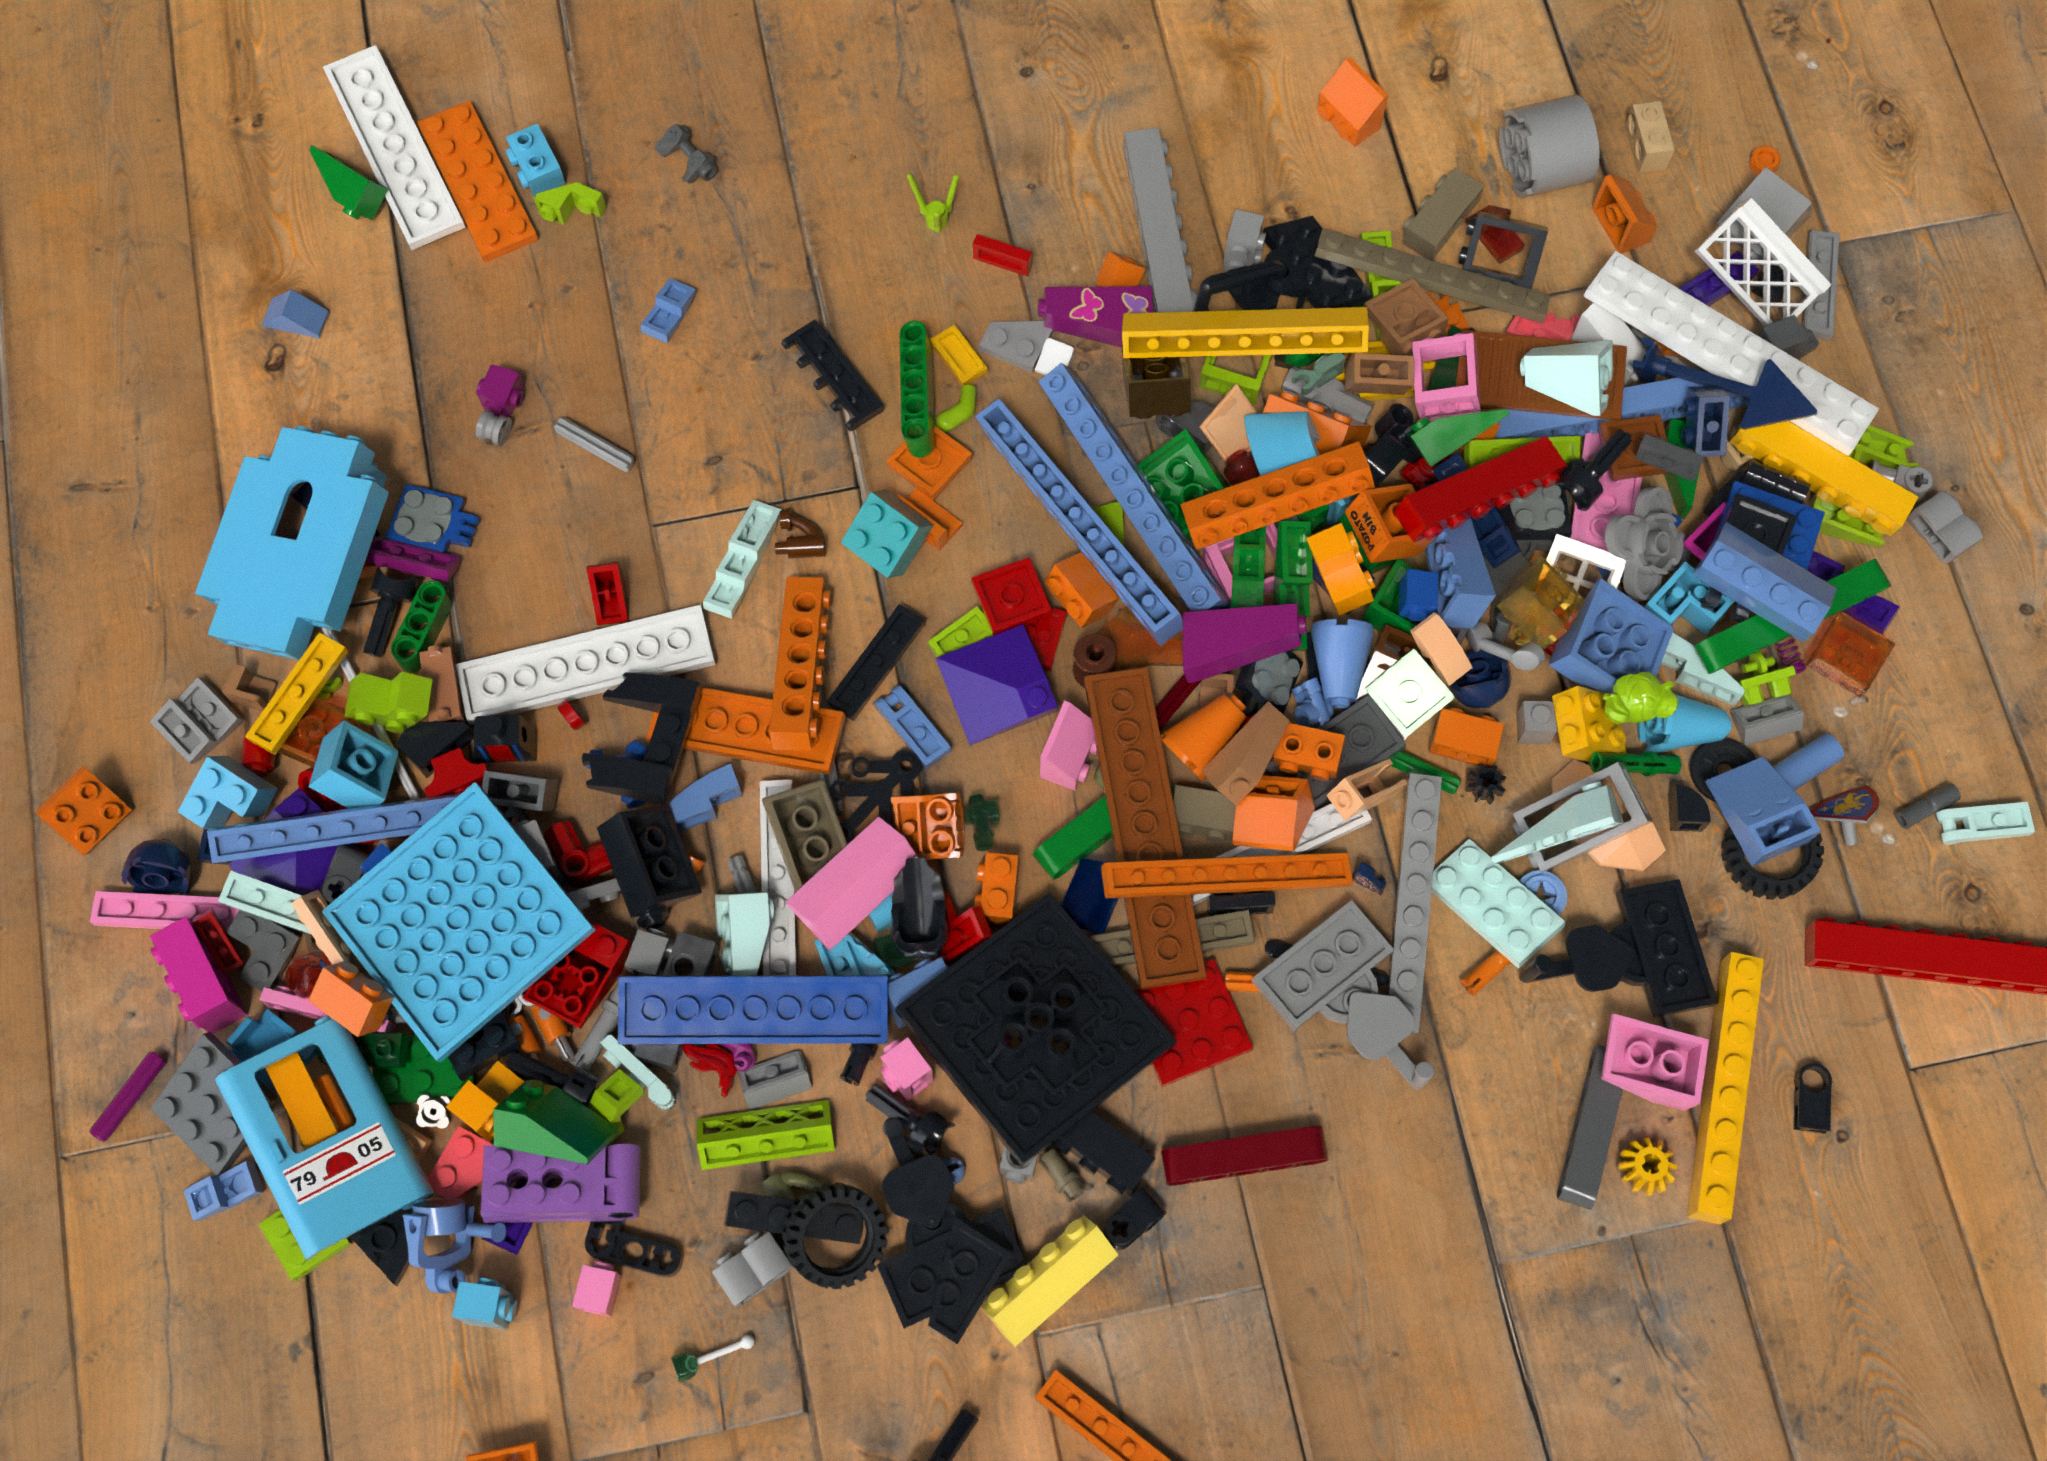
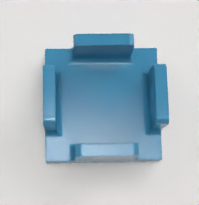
[226,1009,317,1099]

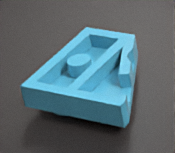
[814,932,895,978]

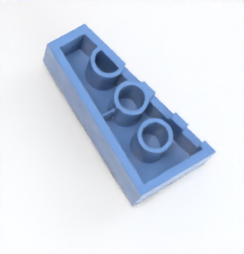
[1425,518,1496,628]

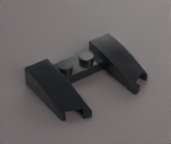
[582,672,702,805]

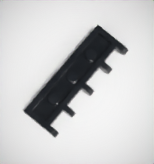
[781,320,883,431]

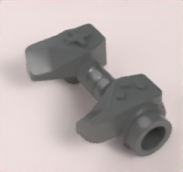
[655,124,718,183]

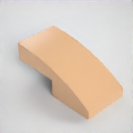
[1410,612,1473,686]

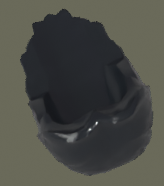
[890,856,949,959]

